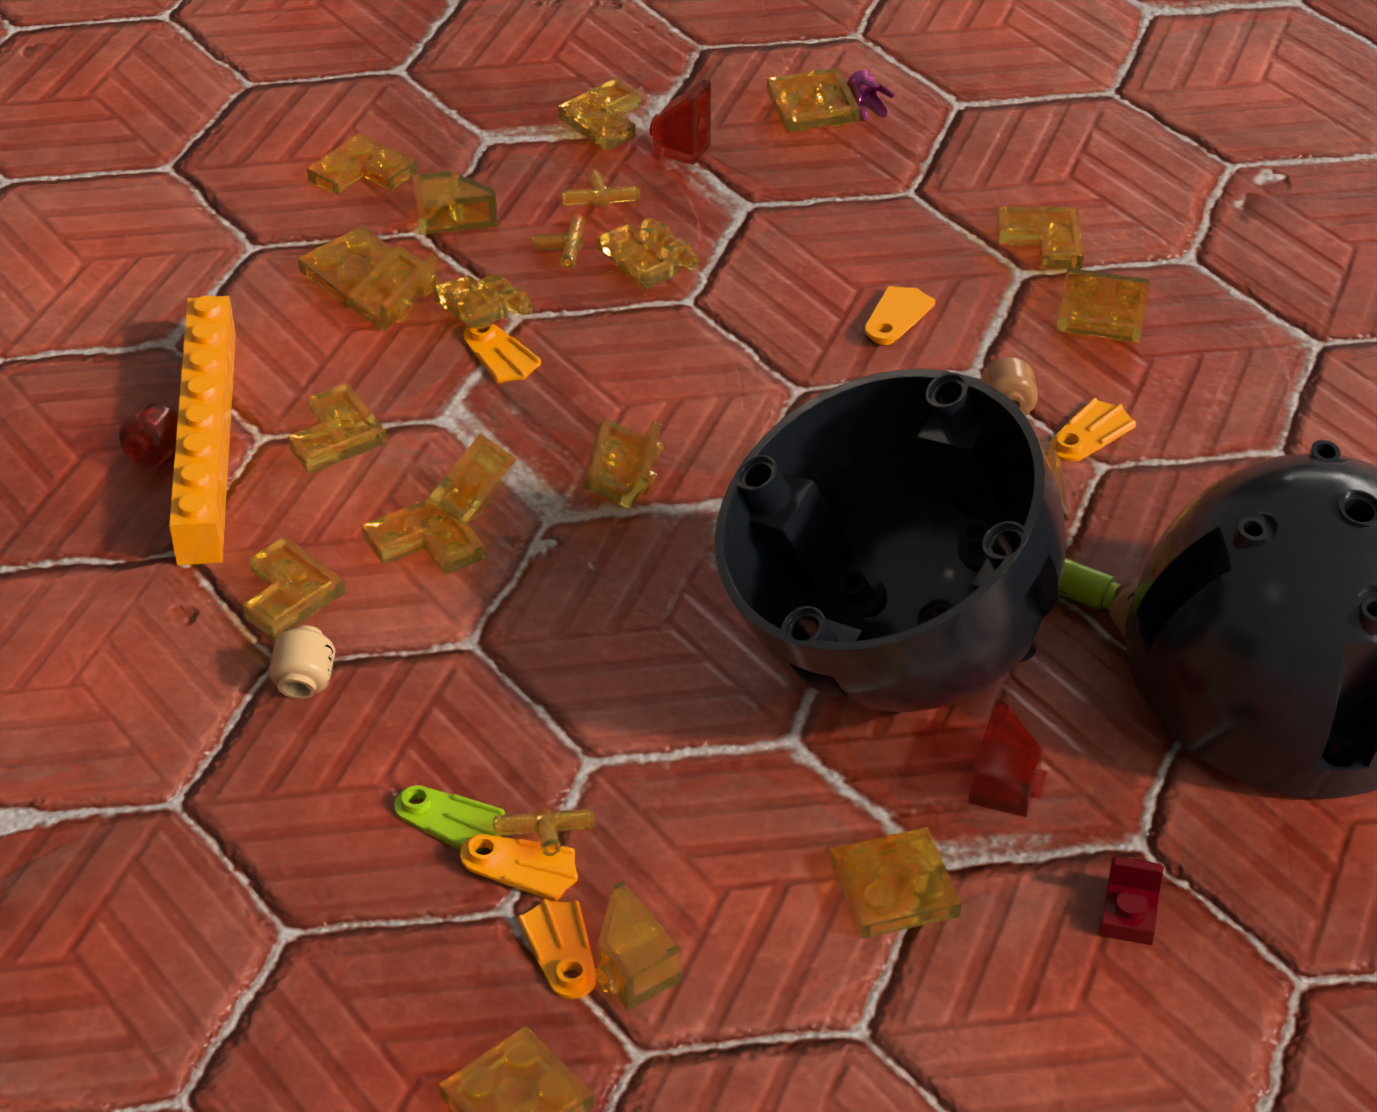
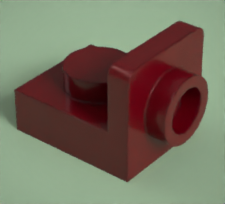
[1100,857,1164,945]

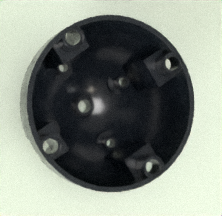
[715,369,1066,714]
[1125,440,1377,798]

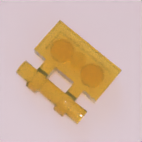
[598,218,700,289]
[433,274,533,329]

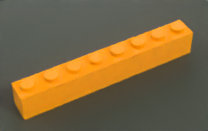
[169,295,236,566]

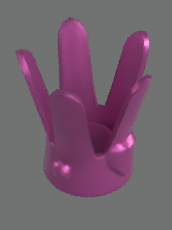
[847,70,895,121]

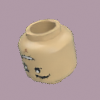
[269,625,336,699]

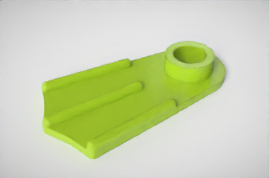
[394,785,505,853]

